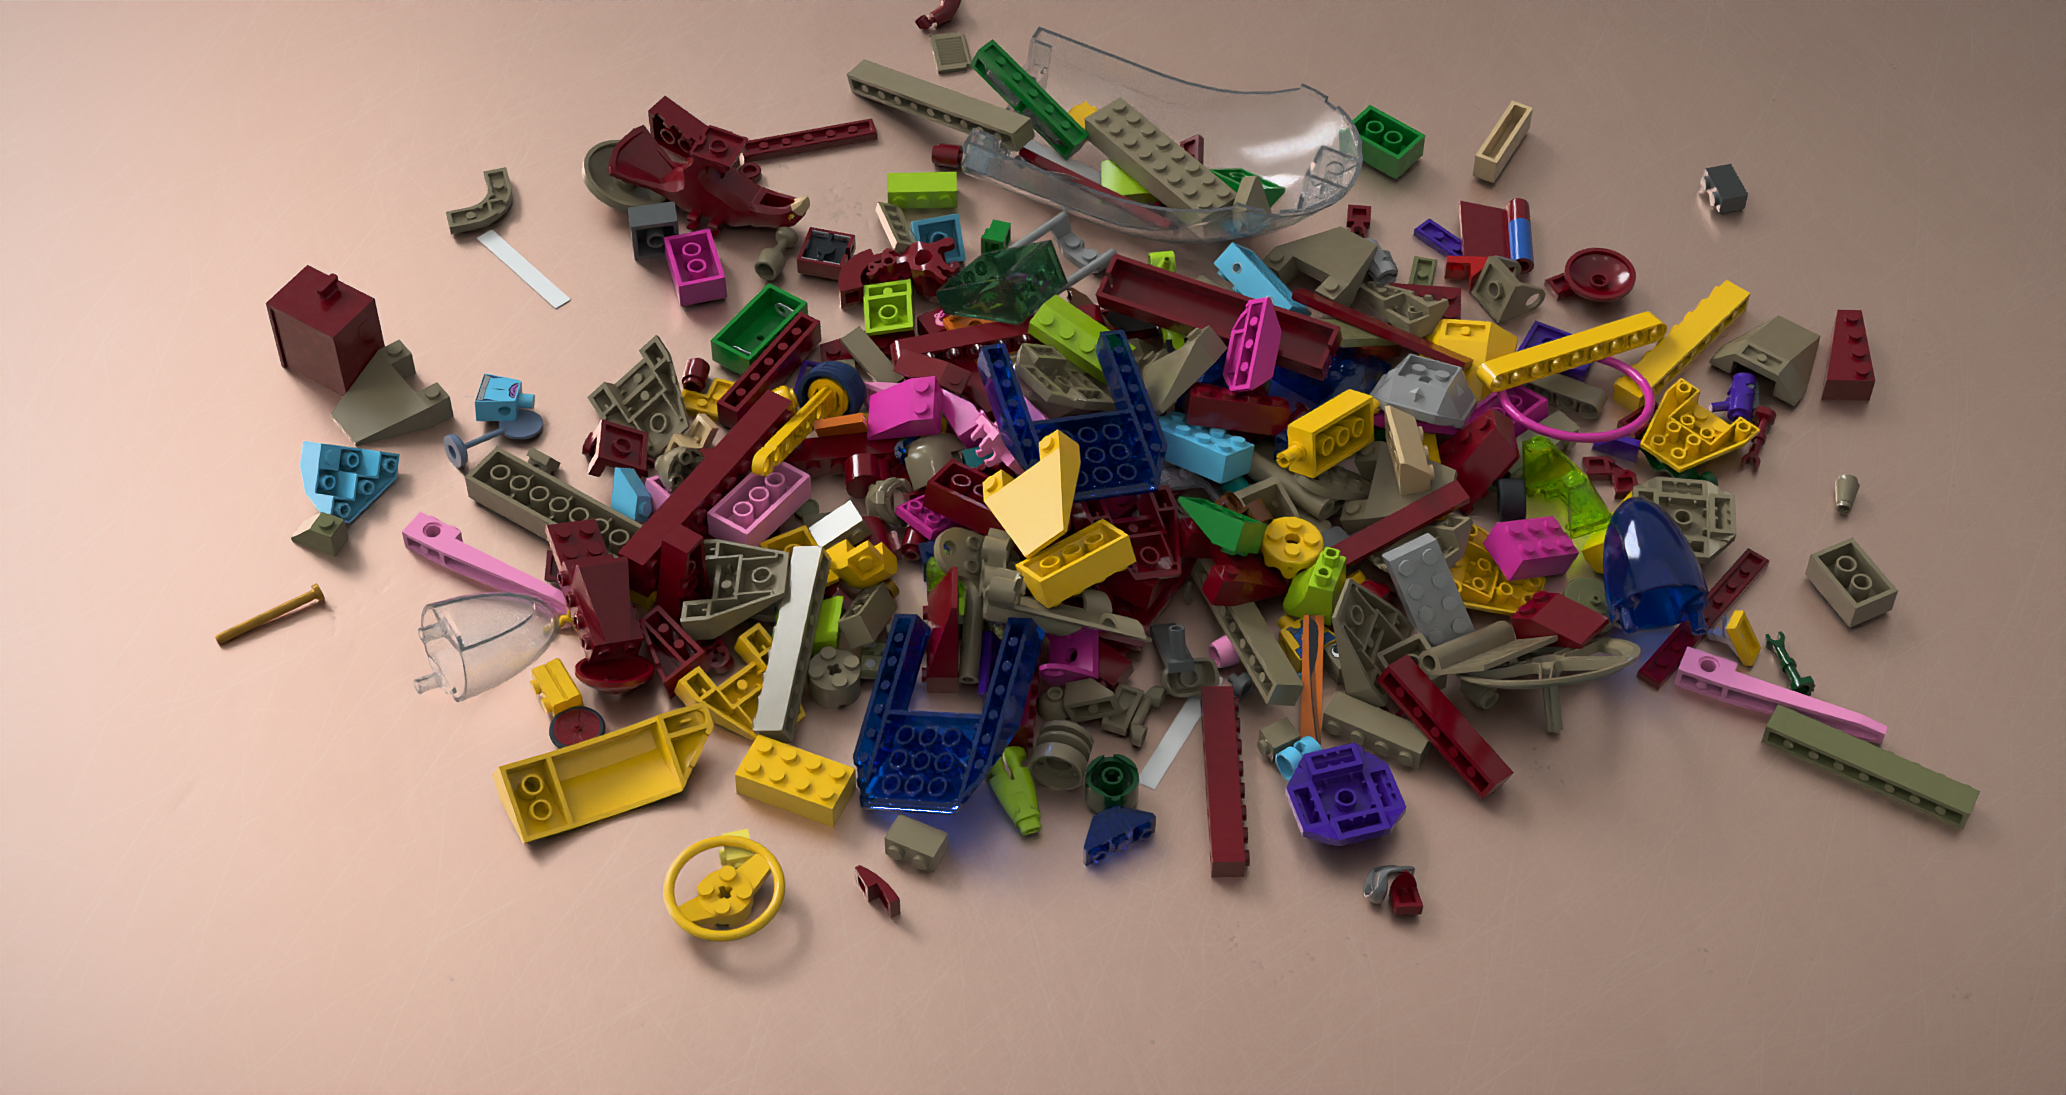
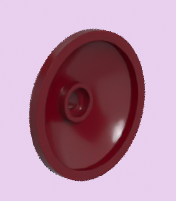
[1564,248,1636,302]
[575,655,654,695]

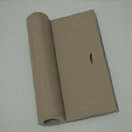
[1245,439,1346,521]
[1418,621,1558,676]

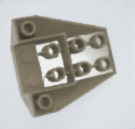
[1709,315,1821,406]

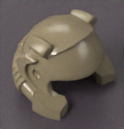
[865,477,911,527]

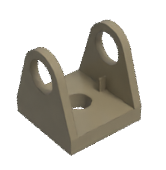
[1472,255,1546,323]
[1234,475,1300,519]

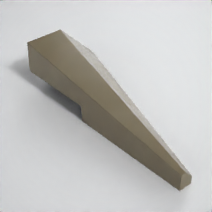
[1357,281,1449,338]

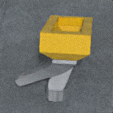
[1707,610,1761,666]

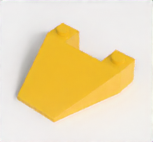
[983,429,1081,559]
[674,623,806,741]

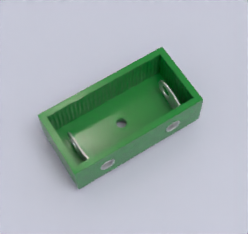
[710,283,808,376]

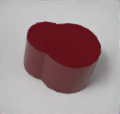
[843,453,892,499]

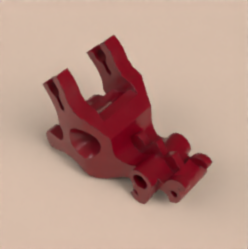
[866,237,963,306]

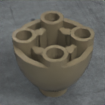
[655,447,705,493]

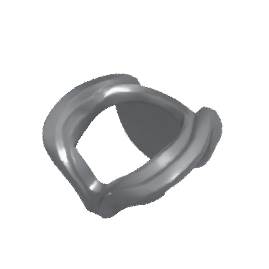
[1363,865,1415,904]

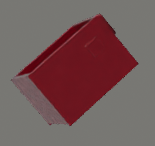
[266,265,385,396]

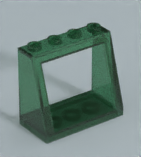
[935,240,1068,324]

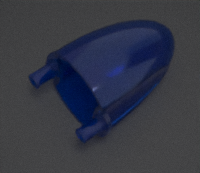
[1603,497,1709,636]

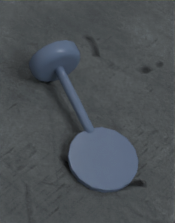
[443,409,543,468]

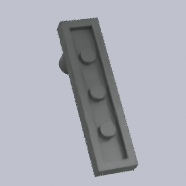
[1150,622,1195,673]

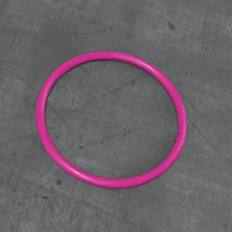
[1497,356,1655,443]

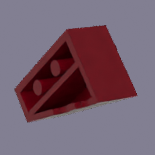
[638,605,711,700]

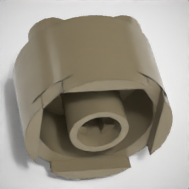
[808,646,862,709]

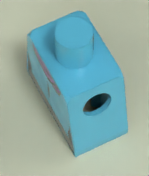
[475,374,535,421]

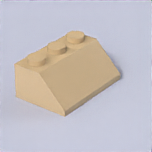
[1385,405,1435,495]

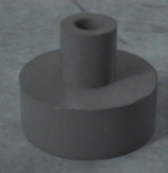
[1228,673,1255,700]

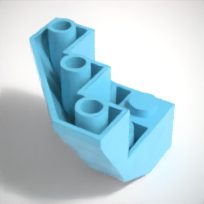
[300,441,400,523]

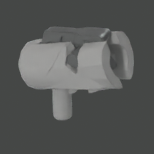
[1367,238,1398,287]

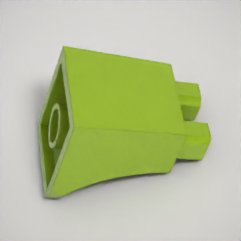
[1283,547,1346,626]
[772,596,844,658]

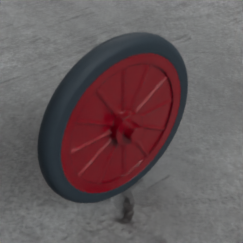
[549,706,605,749]

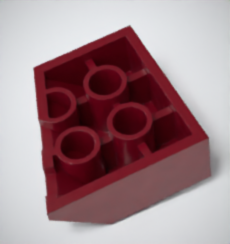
[1438,408,1520,515]

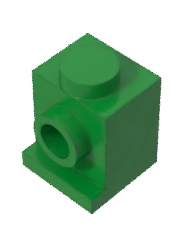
[981,219,1011,257]

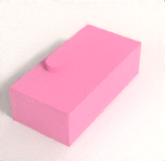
[707,461,812,547]

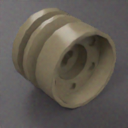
[1029,720,1094,790]

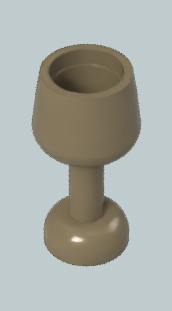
[755,227,799,280]

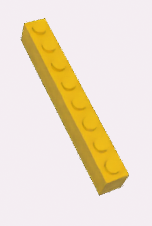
[1613,280,1750,412]

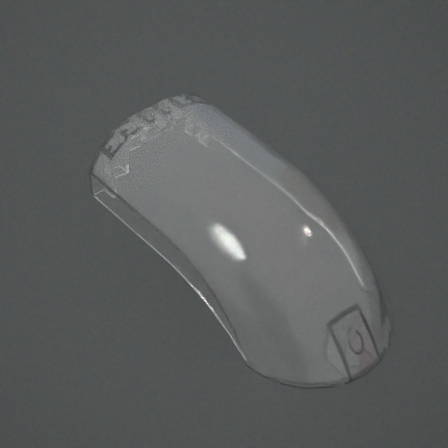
[961,27,1363,244]

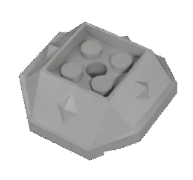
[1370,354,1477,429]

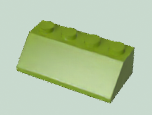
[1028,294,1136,386]

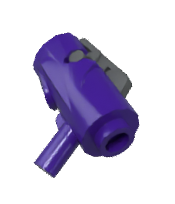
[1709,373,1760,423]

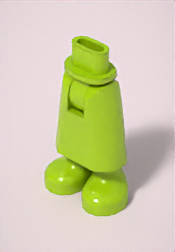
[977,746,1042,836]

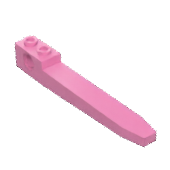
[402,512,569,615]
[1674,646,1888,744]

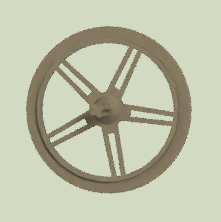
[1455,637,1641,732]

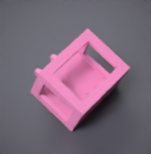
[971,392,1081,476]

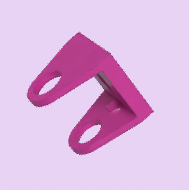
[1039,627,1099,687]

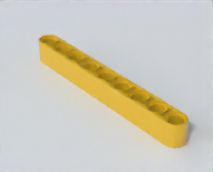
[1476,311,1667,392]

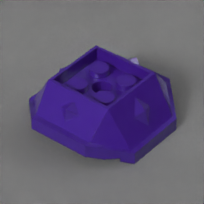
[1285,742,1406,846]

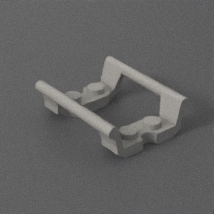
[993,211,1117,300]

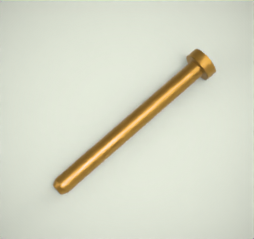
[215,583,325,644]

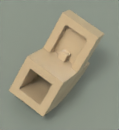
[664,413,719,454]

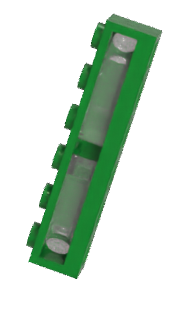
[970,39,1089,161]

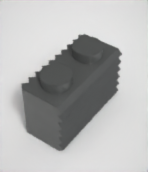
[1700,164,1748,214]

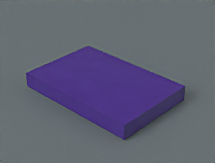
[1517,320,1594,382]

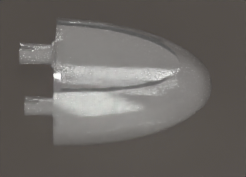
[414,591,560,702]

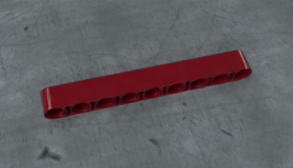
[890,304,1106,367]

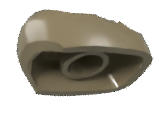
[1160,657,1219,697]

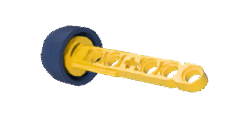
[752,361,866,477]

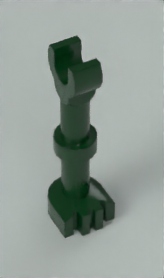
[1764,631,1815,696]

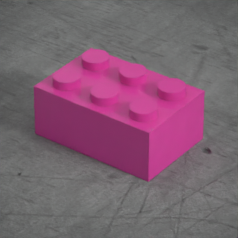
[664,229,727,306]
[1483,516,1579,581]

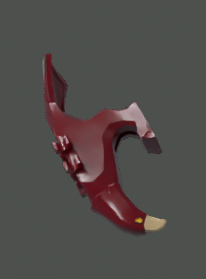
[607,125,810,239]

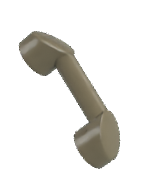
[1130,685,1166,747]

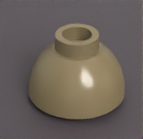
[1036,687,1069,721]

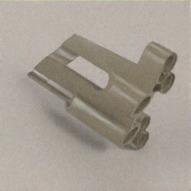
[979,528,1152,642]

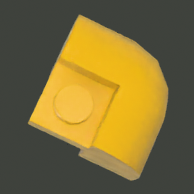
[826,539,898,589]

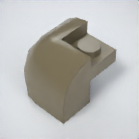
[904,433,965,491]

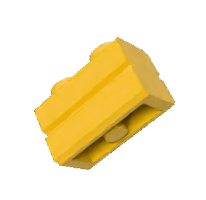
[529,658,584,717]

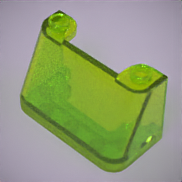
[1522,435,1612,540]

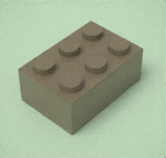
[1805,537,1898,628]

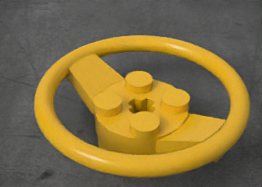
[663,835,785,942]

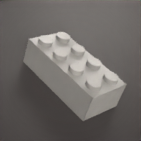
[1382,533,1475,648]

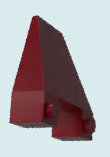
[1070,484,1182,583]
[1179,517,1289,606]
[922,567,959,693]

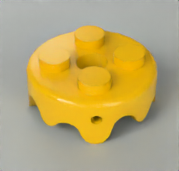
[1258,517,1324,579]

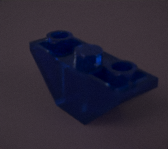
[1083,805,1156,866]

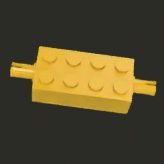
[1276,389,1381,478]

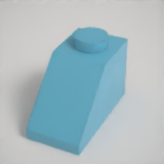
[611,467,652,522]

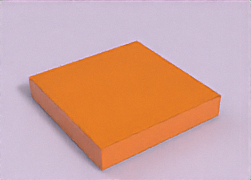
[814,413,868,437]

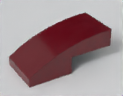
[855,865,901,918]

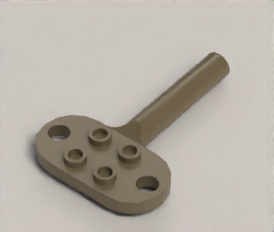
[1268,428,1372,501]
[933,527,1021,684]

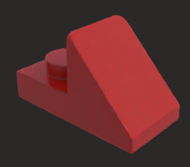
[1444,256,1488,292]

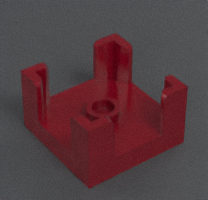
[588,419,648,479]

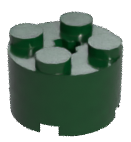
[1085,754,1139,819]

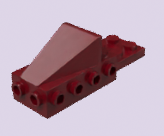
[545,519,645,663]

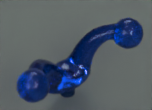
[894,436,920,473]

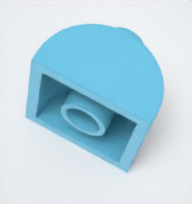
[911,214,966,264]

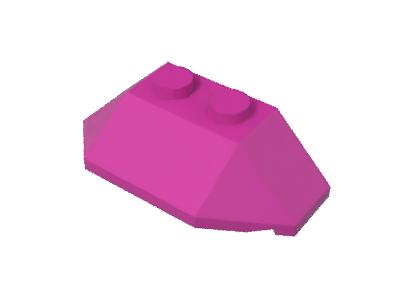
[1223,297,1282,393]

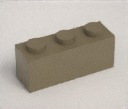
[838,582,897,649]

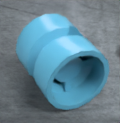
[1275,735,1323,782]

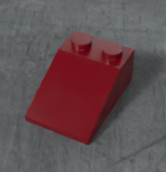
[1510,591,1610,649]

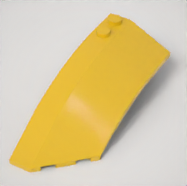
[492,701,714,844]

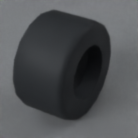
[1497,478,1526,522]

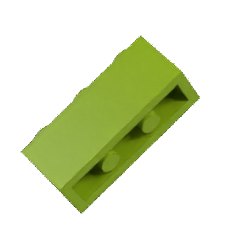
[887,172,957,209]

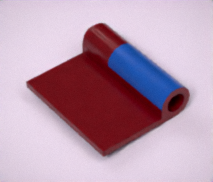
[1459,198,1534,274]

